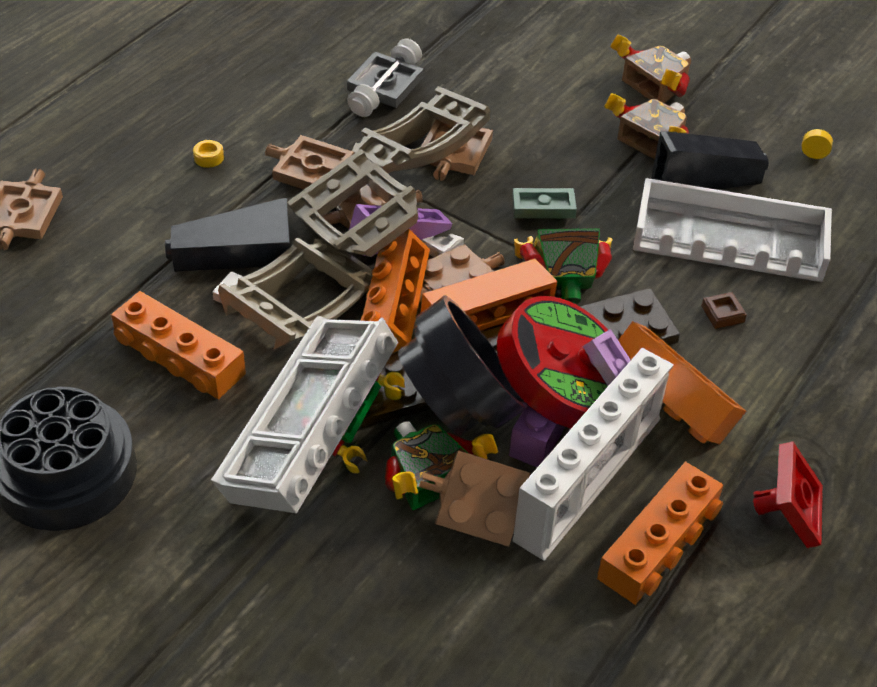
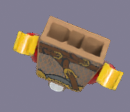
[610,34,691,103]
[604,93,689,159]

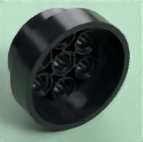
[398,295,528,436]
[0,387,137,531]

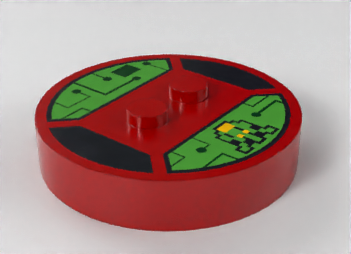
[497,296,608,428]

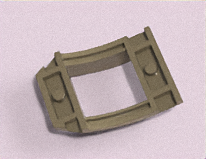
[352,86,490,173]
[287,149,418,257]
[218,238,373,350]

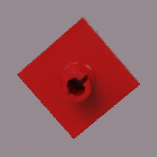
[753,441,823,548]

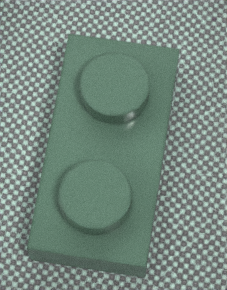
[512,188,577,219]

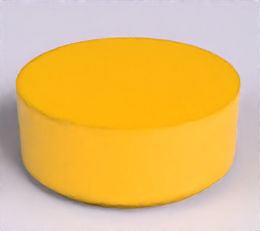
[802,129,833,159]
[193,140,224,168]

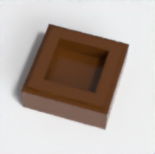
[701,292,747,329]

